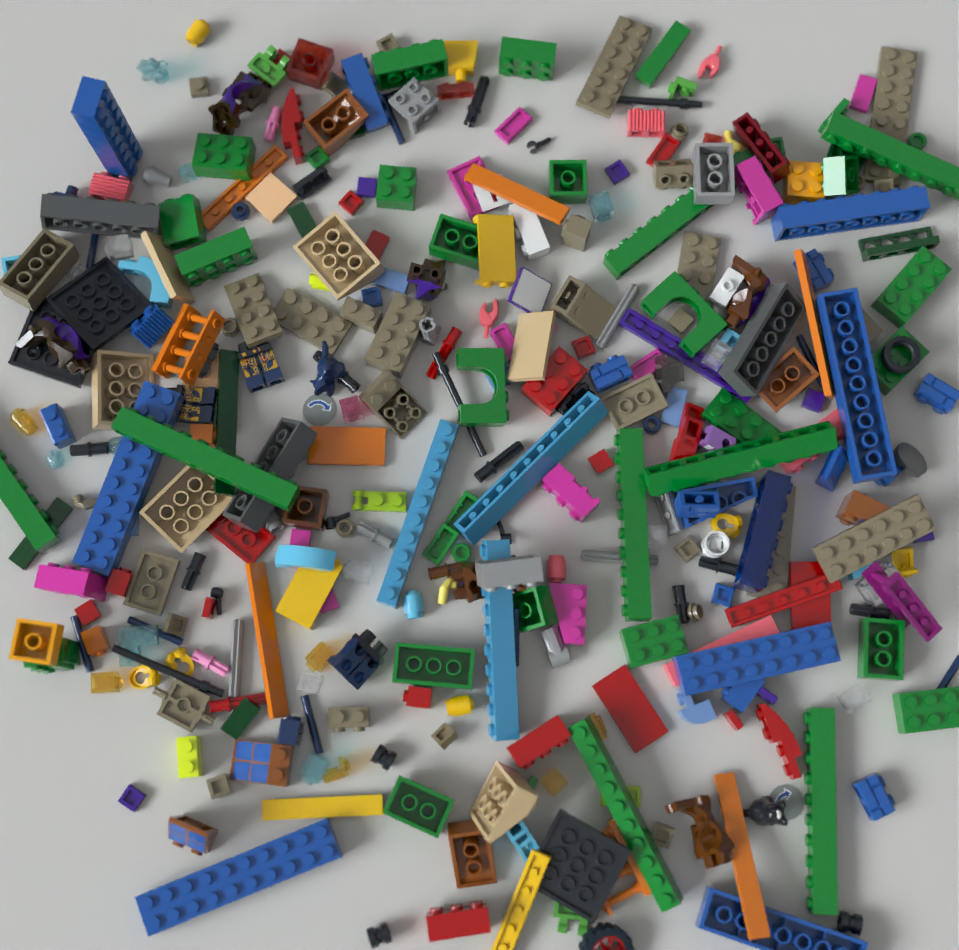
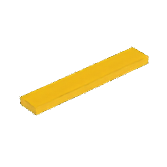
[262,794,383,820]
[491,848,552,950]

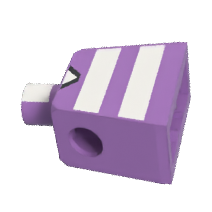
[697,425,736,452]

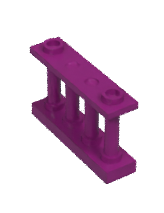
[861,561,942,642]

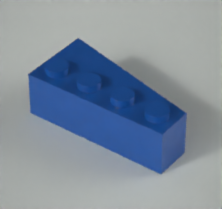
[341,53,390,134]
[675,477,758,529]

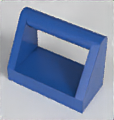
[815,444,848,492]

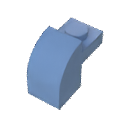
[676,689,717,724]

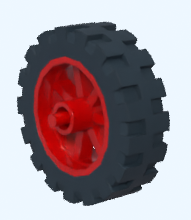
[578,922,634,950]

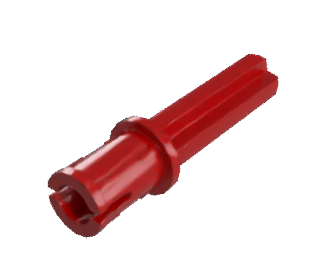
[426,327,463,380]
[209,692,267,713]

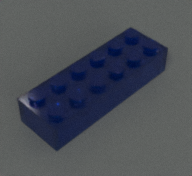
[732,470,793,594]

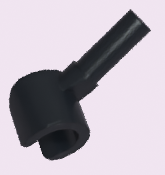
[527,137,551,154]
[325,512,351,530]
[497,520,512,544]
[210,587,224,615]

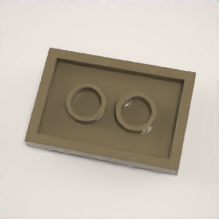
[600,373,668,432]
[123,549,181,617]

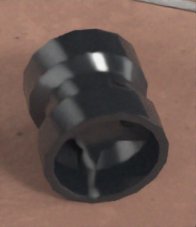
[370,744,397,771]
[837,910,863,935]
[366,922,392,949]

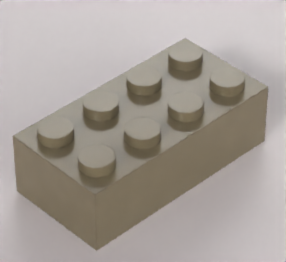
[0,229,80,312]
[365,292,431,379]

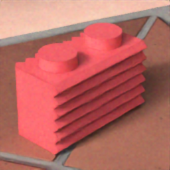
[627,108,665,138]
[88,171,133,202]

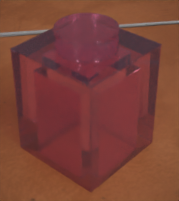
[339,395,364,423]

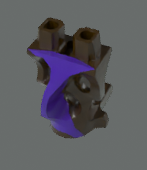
[208,71,271,136]
[407,259,448,301]
[15,315,93,375]

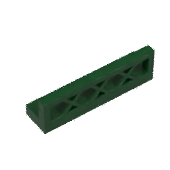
[858,226,940,262]

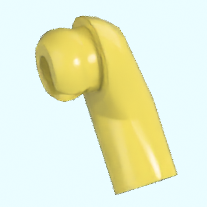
[723,130,744,154]
[437,578,458,604]

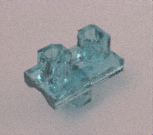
[137,58,169,84]

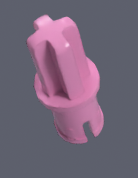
[263,106,283,142]
[191,648,230,677]

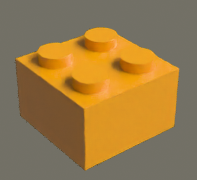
[783,160,824,205]
[9,618,64,666]

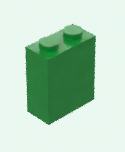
[158,194,206,251]

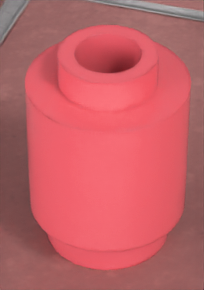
[547,555,566,583]

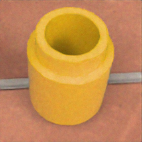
[185,19,211,47]
[445,694,475,717]

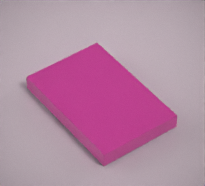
[447,156,500,220]

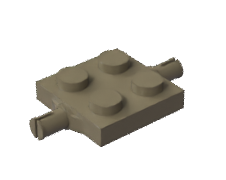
[152,679,216,733]

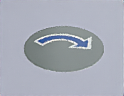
[303,394,336,426]
[770,785,803,820]

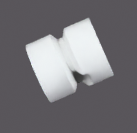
[700,531,730,559]

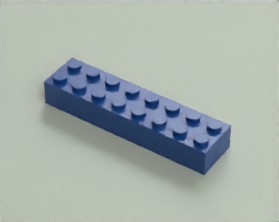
[71,76,143,182]
[771,185,930,241]
[672,622,841,697]
[695,886,868,950]

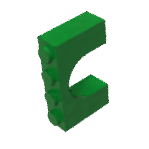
[640,271,728,359]
[456,348,509,427]

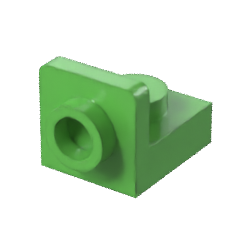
[667,76,697,99]

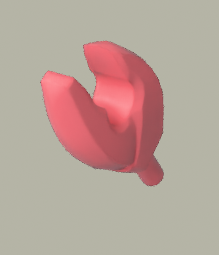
[698,45,722,79]
[479,299,499,338]

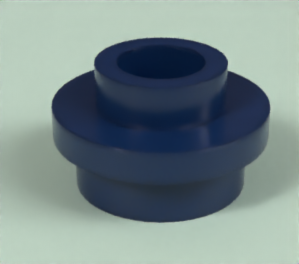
[231,202,250,221]
[642,415,661,435]

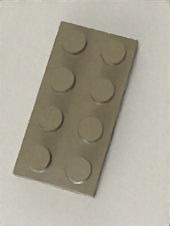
[676,231,721,306]
[224,272,284,349]
[274,288,352,356]

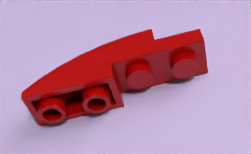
[281,88,305,165]
[669,402,704,461]
[755,703,802,779]

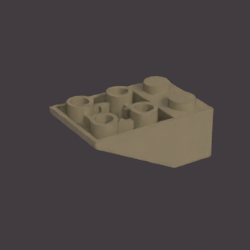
[550,275,616,340]
[358,371,428,439]

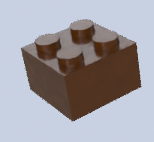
[282,485,329,531]

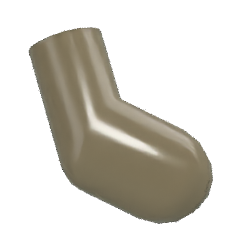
[73,494,98,510]

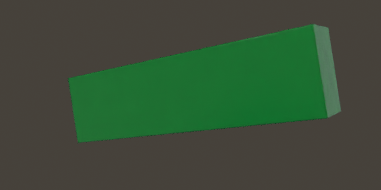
[635,20,691,88]
[422,490,479,565]

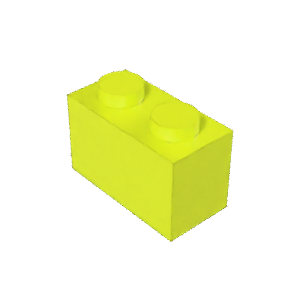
[176,736,203,778]

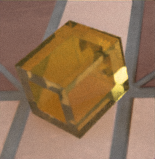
[305,641,335,673]
[91,672,123,694]
[539,767,568,797]

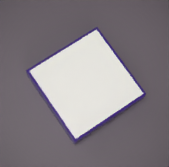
[507,267,552,313]

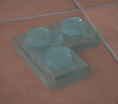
[117,625,159,667]

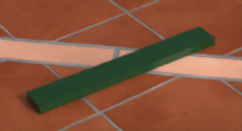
[214,349,239,497]

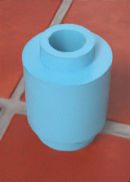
[403,590,424,619]

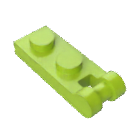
[352,490,407,512]

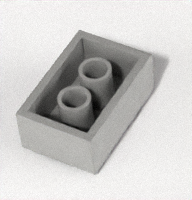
[692,143,735,204]
[475,555,544,592]

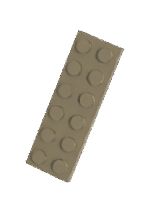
[576,15,653,119]
[746,481,796,597]
[812,494,936,583]

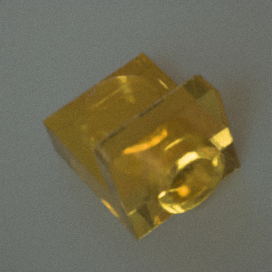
[322,756,351,784]

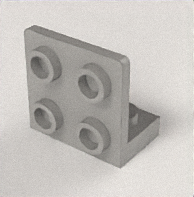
[388,78,441,134]

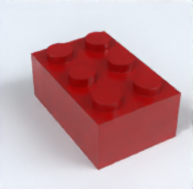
[521,346,588,417]
[506,715,571,770]
[426,900,491,942]

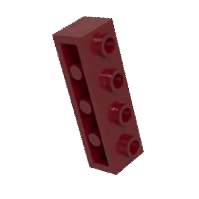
[732,112,791,184]

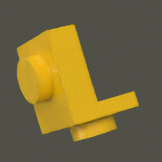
[892,547,918,578]

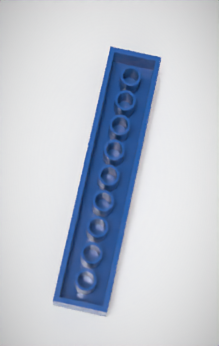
[815,288,898,484]
[72,380,186,576]
[135,818,343,937]

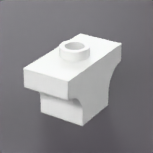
[709,267,745,309]

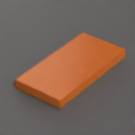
[308,426,386,466]

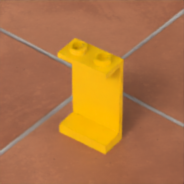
[472,214,516,288]
[275,558,345,631]

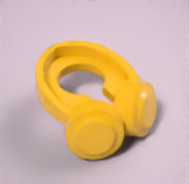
[711,513,743,539]
[164,647,195,676]
[129,665,162,689]

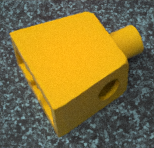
[444,40,478,84]

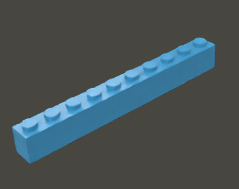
[453,391,608,545]
[377,419,459,609]
[479,539,520,741]

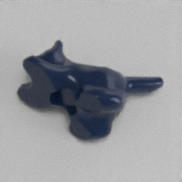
[310,341,346,397]

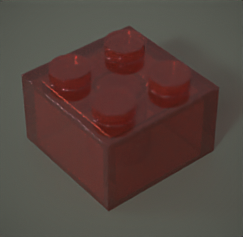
[286,38,335,91]

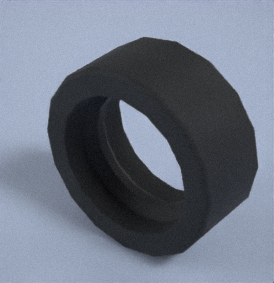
[881,336,921,374]

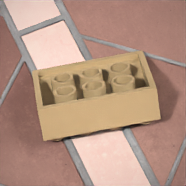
[293,211,386,301]
[92,350,154,430]
[139,465,233,553]
[469,760,538,843]

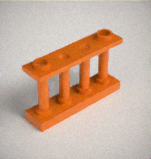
[151,303,226,386]
[601,818,652,916]

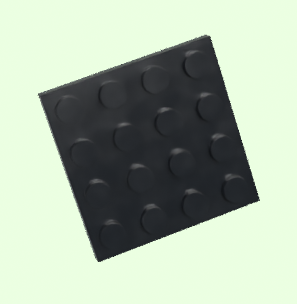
[46,256,153,353]
[8,298,94,389]
[538,809,632,924]

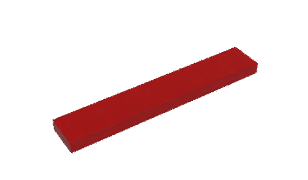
[724,574,843,628]

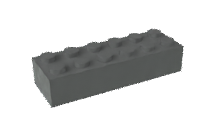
[40,193,160,239]
[718,283,806,397]
[222,417,317,533]

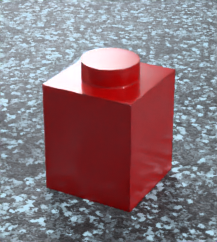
[105,567,133,598]
[403,686,433,709]

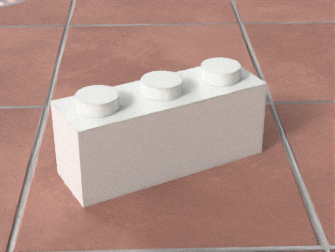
[507,204,550,261]

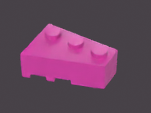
[734,156,783,226]
[541,463,601,523]
[34,562,109,602]
[547,583,587,646]

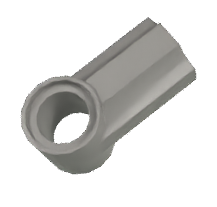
[419,317,441,346]
[541,626,571,669]

